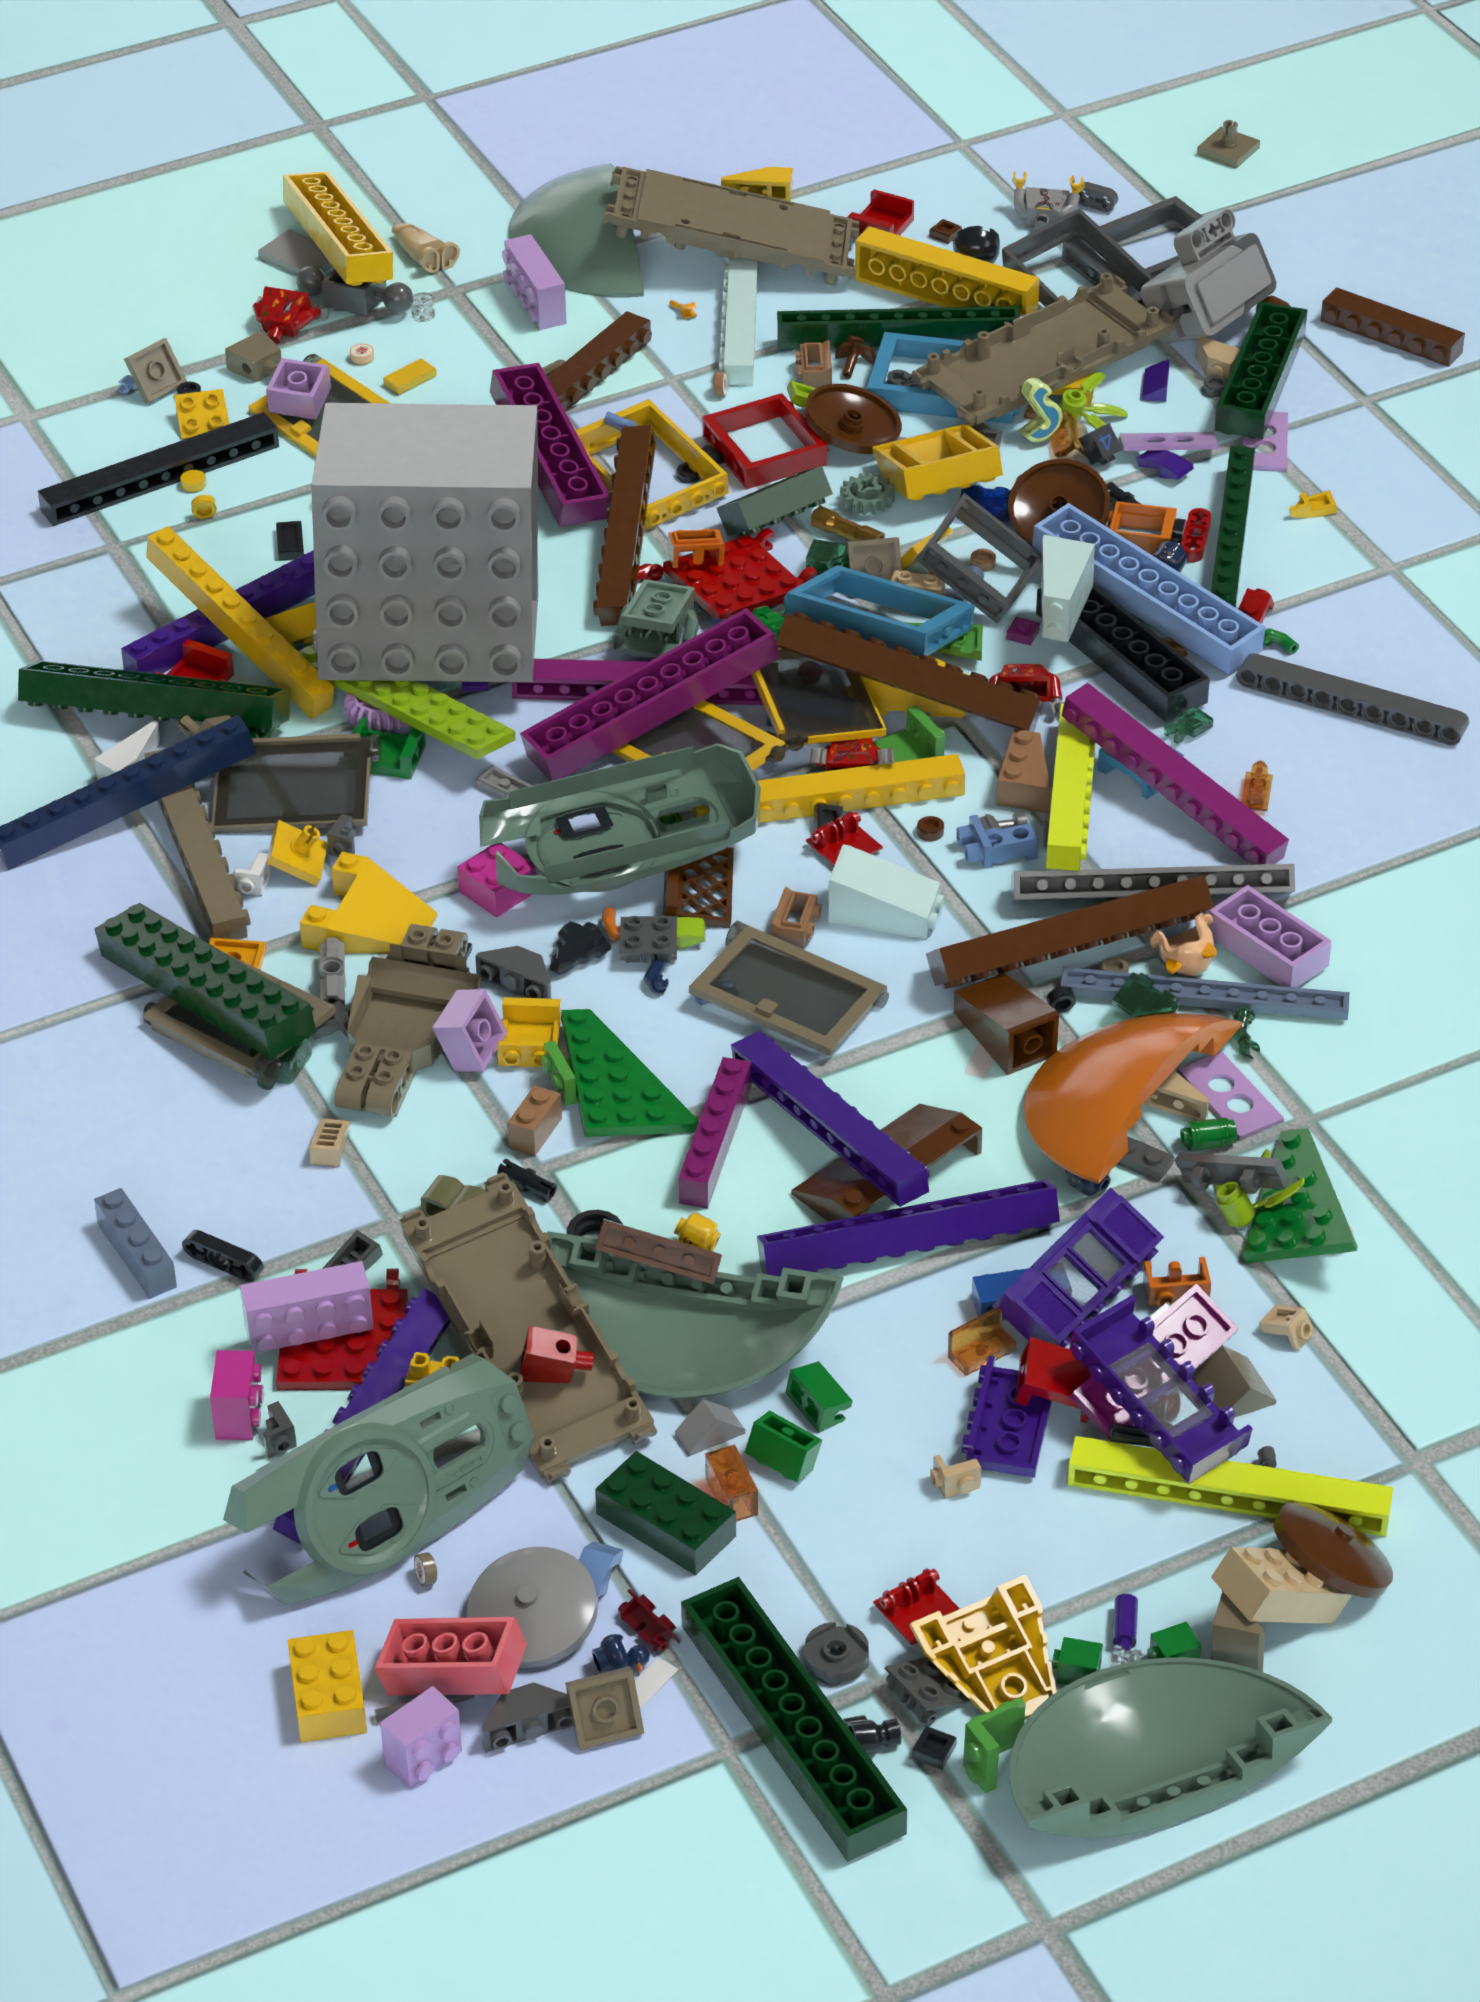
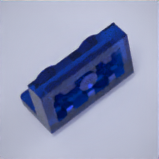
[960,485,1011,522]

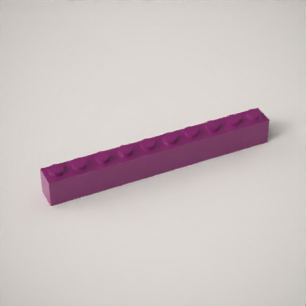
[511,658,779,706]
[1061,682,1289,865]

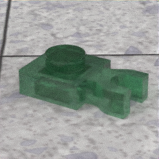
[1163,706,1214,744]

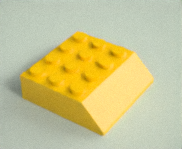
[872,423,1003,501]

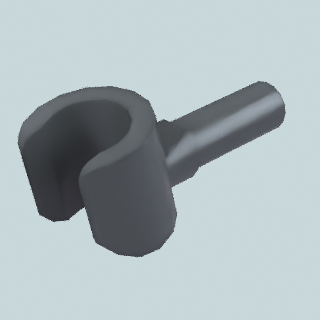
[1251,1446,1277,1468]

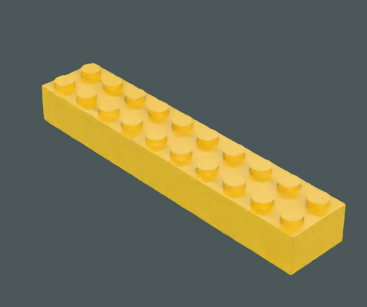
[283,171,393,286]

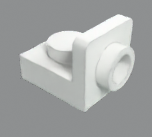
[233,852,272,896]

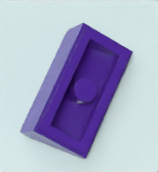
[1142,359,1170,402]

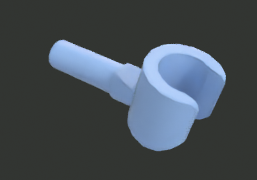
[118,375,138,394]

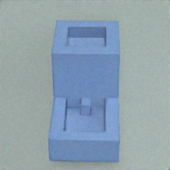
[579,1542,624,1598]

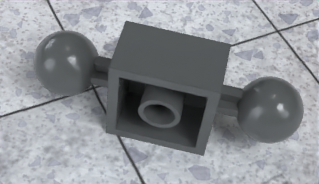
[296,266,414,315]

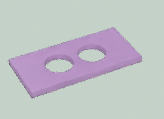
[1242,412,1288,472]
[1119,432,1219,451]
[1177,1051,1284,1140]

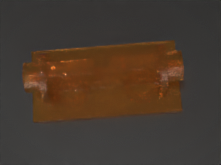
[1241,760,1273,811]

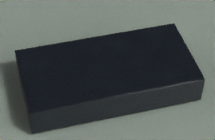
[276,521,304,561]

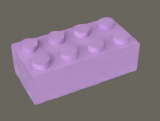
[502,234,567,330]
[1209,885,1332,988]
[240,1261,374,1353]

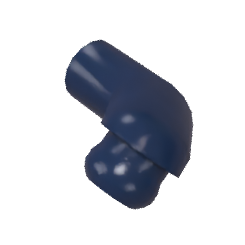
[643,960,669,994]

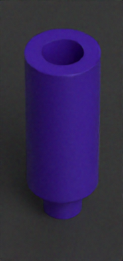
[1113,1594,1138,1656]

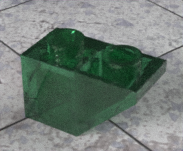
[806,539,849,579]
[1112,972,1180,1018]

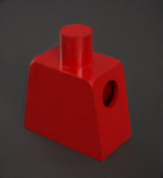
[520,1326,594,1383]

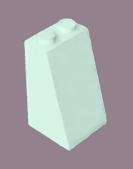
[1041,535,1095,642]
[828,844,944,940]

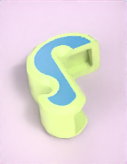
[1019,378,1063,442]

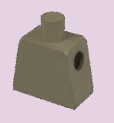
[225,330,281,382]

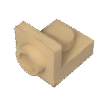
[1259,1304,1314,1350]

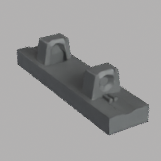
[1174,1152,1290,1194]

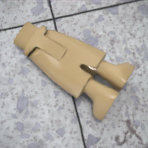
[391,223,460,273]

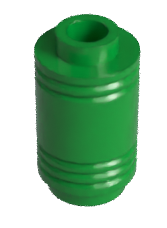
[1180,1117,1237,1151]

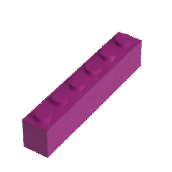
[678,1057,751,1209]

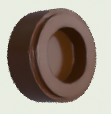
[917,816,944,841]

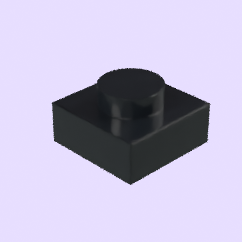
[912,1726,957,1770]

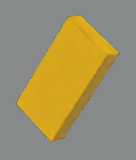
[383,358,437,395]

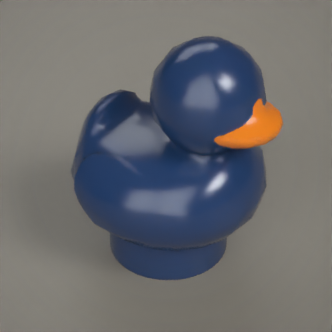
[592,1634,650,1674]

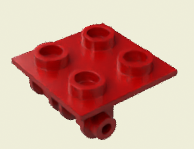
[806,811,883,866]
[873,1568,960,1645]

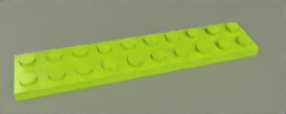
[298,645,516,760]

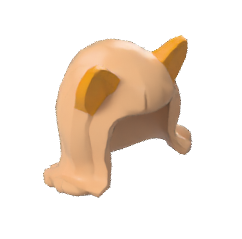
[1149,913,1217,977]

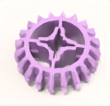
[343,692,408,732]

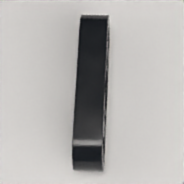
[182,1229,264,1282]

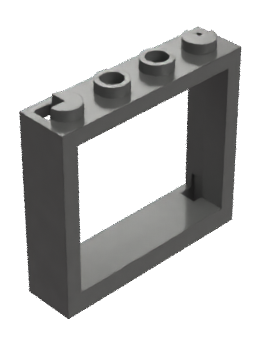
[915,493,1042,623]

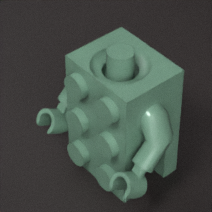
[612,579,699,658]

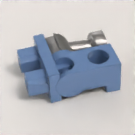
[956,812,1038,868]

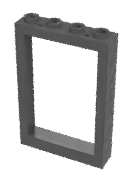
[1062,196,1203,297]
[1002,208,1154,308]

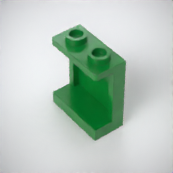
[344,717,426,779]

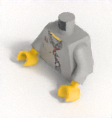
[1012,171,1085,231]

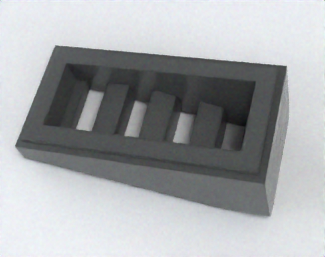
[322,1230,383,1271]

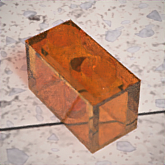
[705,1444,758,1522]

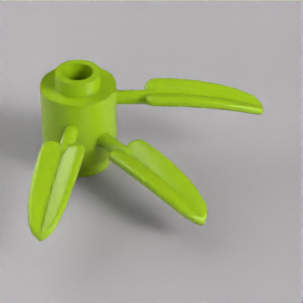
[1059,372,1128,429]
[1214,1149,1305,1227]

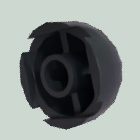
[953,226,1000,264]

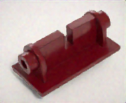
[618,1589,681,1652]

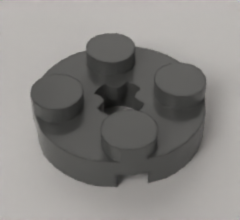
[803,1622,869,1686]

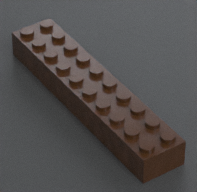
[776,611,1044,732]
[926,875,1214,989]

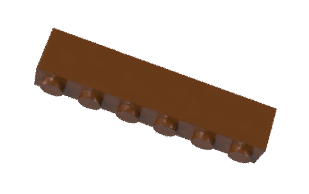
[1320,287,1465,367]

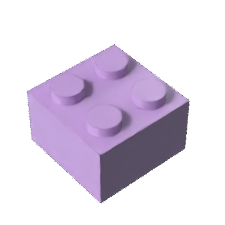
[266,358,331,420]
[432,989,507,1072]
[380,1686,462,1788]

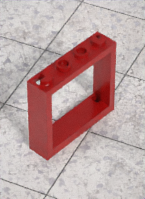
[702,393,829,490]

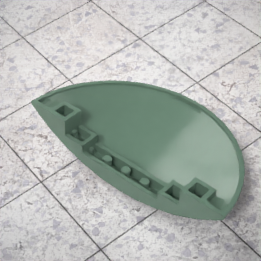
[509,163,644,297]
[547,1231,844,1399]
[1009,1657,1332,1838]

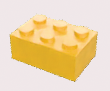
[287,1630,367,1743]

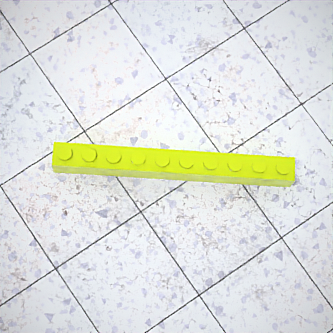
[1046,703,1096,871]
[1068,1436,1394,1537]

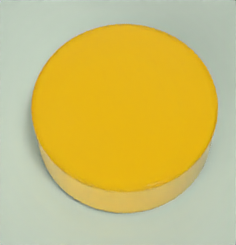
[180,470,206,492]
[191,495,217,519]

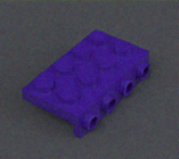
[961,1356,1052,1478]

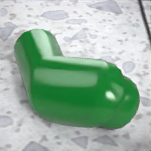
[1263,628,1299,654]

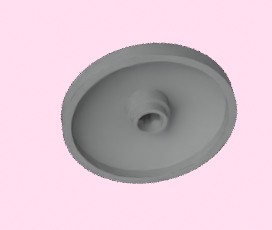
[467,1547,598,1669]

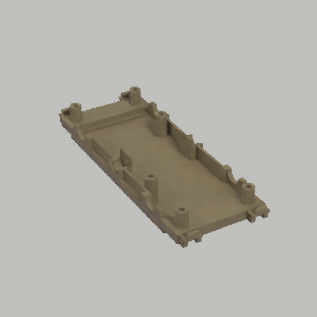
[603,166,859,285]
[910,272,1175,426]
[400,1172,657,1485]

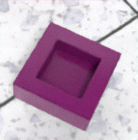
[1006,617,1040,646]

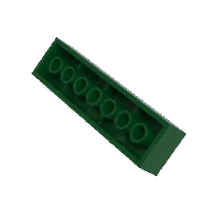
[1214,301,1308,439]

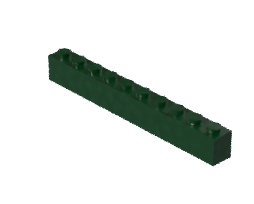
[777,306,1020,350]
[1211,445,1255,608]

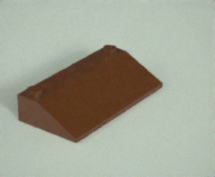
[791,1104,982,1222]

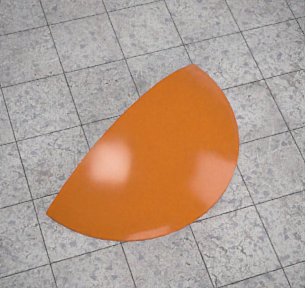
[1024,1013,1242,1184]

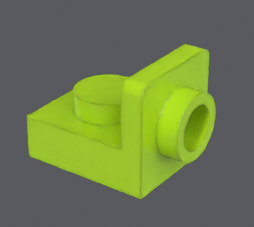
[787,380,816,413]

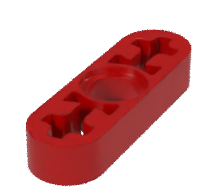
[1181,508,1211,562]

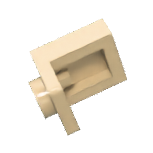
[930,1455,981,1499]

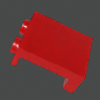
[848,189,914,237]
[156,639,234,681]
[1015,1337,1092,1423]

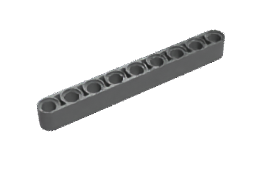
[1236,653,1470,745]

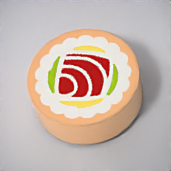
[350,344,374,365]

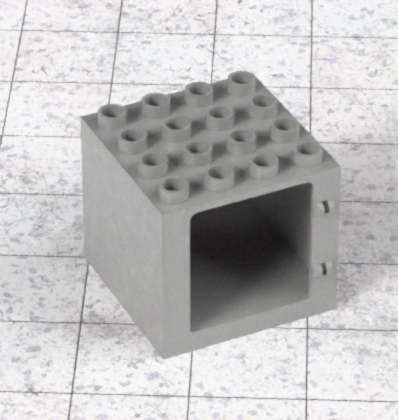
[311,403,539,682]

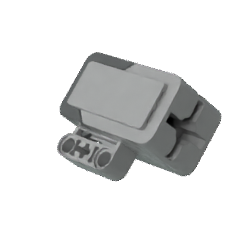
[1141,209,1276,344]

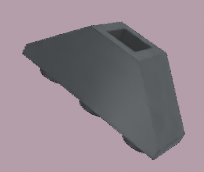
[475,946,551,999]
[481,1682,573,1753]

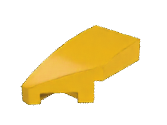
[1289,490,1338,518]

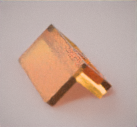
[1051,411,1088,458]
[948,1307,1016,1376]

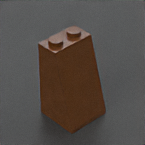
[954,973,1059,1075]

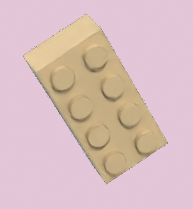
[1211,1547,1352,1624]

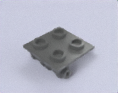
[620,916,677,963]
[884,1657,971,1724]

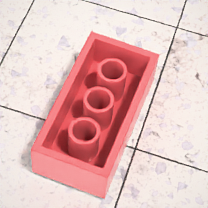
[374,1617,527,1696]

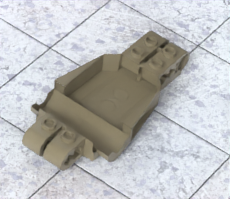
[335,924,481,1117]

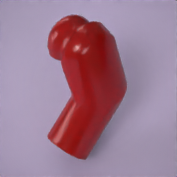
[637,564,664,582]

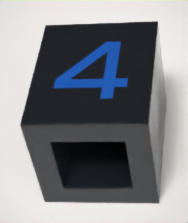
[1078,423,1123,465]

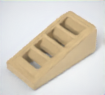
[309,1118,350,1166]

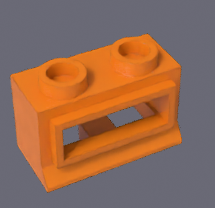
[667,528,725,568]
[1143,1257,1211,1308]

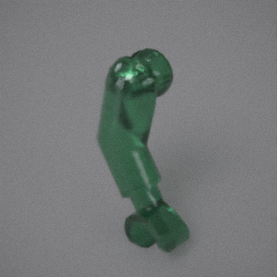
[1233,1007,1260,1059]

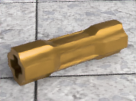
[811,505,885,541]

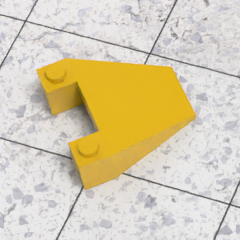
[299,852,438,953]

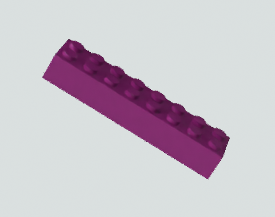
[489,363,609,527]

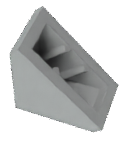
[675,1399,745,1456]

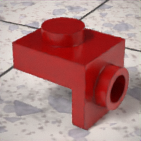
[1238,588,1274,624]

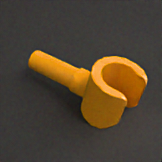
[669,300,697,319]

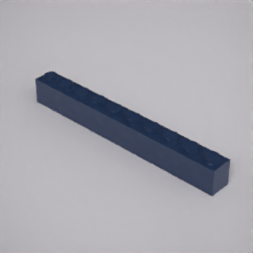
[0,715,256,870]

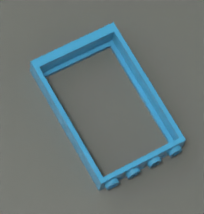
[867,332,1020,424]
[783,565,975,657]

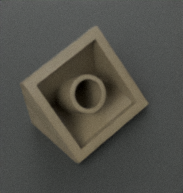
[1193,1345,1277,1417]
[1211,1591,1265,1672]

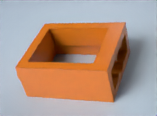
[1106,501,1177,555]

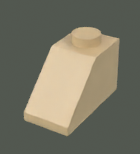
[1196,337,1240,380]

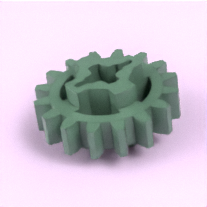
[840,473,895,515]

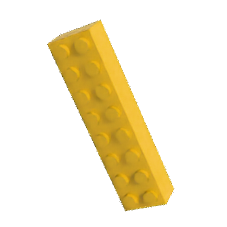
[855,226,1040,315]

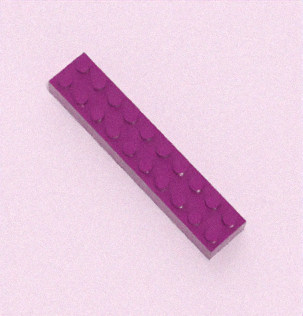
[520,608,780,781]

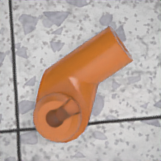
[602,907,620,942]

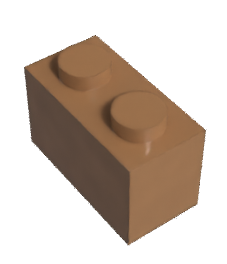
[507,1085,562,1156]

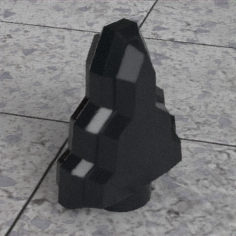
[550,921,611,975]

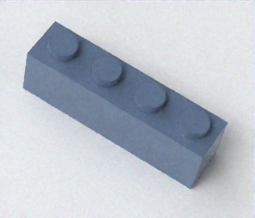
[94,1188,177,1299]

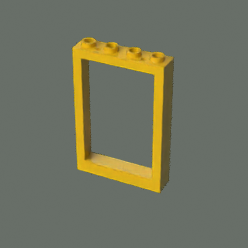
[575,399,729,531]

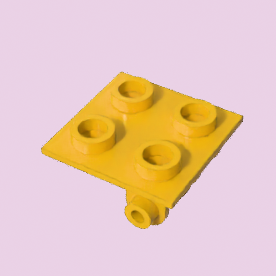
[174,389,229,439]

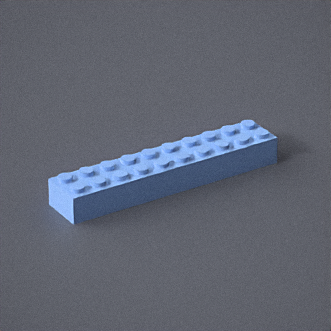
[1032,503,1266,674]

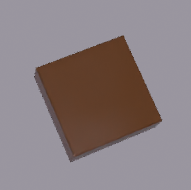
[929,219,962,244]

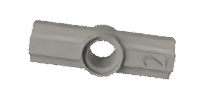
[319,937,346,1007]

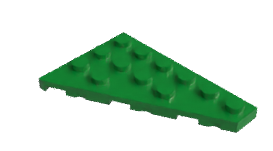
[561,1009,699,1137]
[1242,1128,1358,1263]

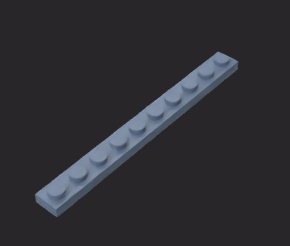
[1061,967,1350,1020]

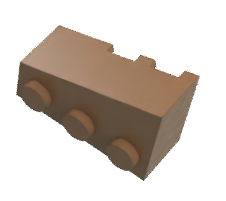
[997,729,1052,813]

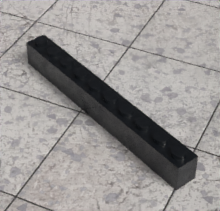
[38,412,279,526]

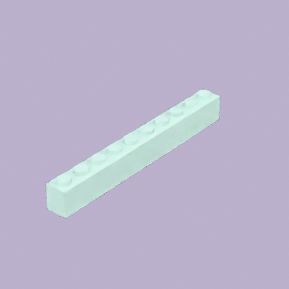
[719,257,758,386]

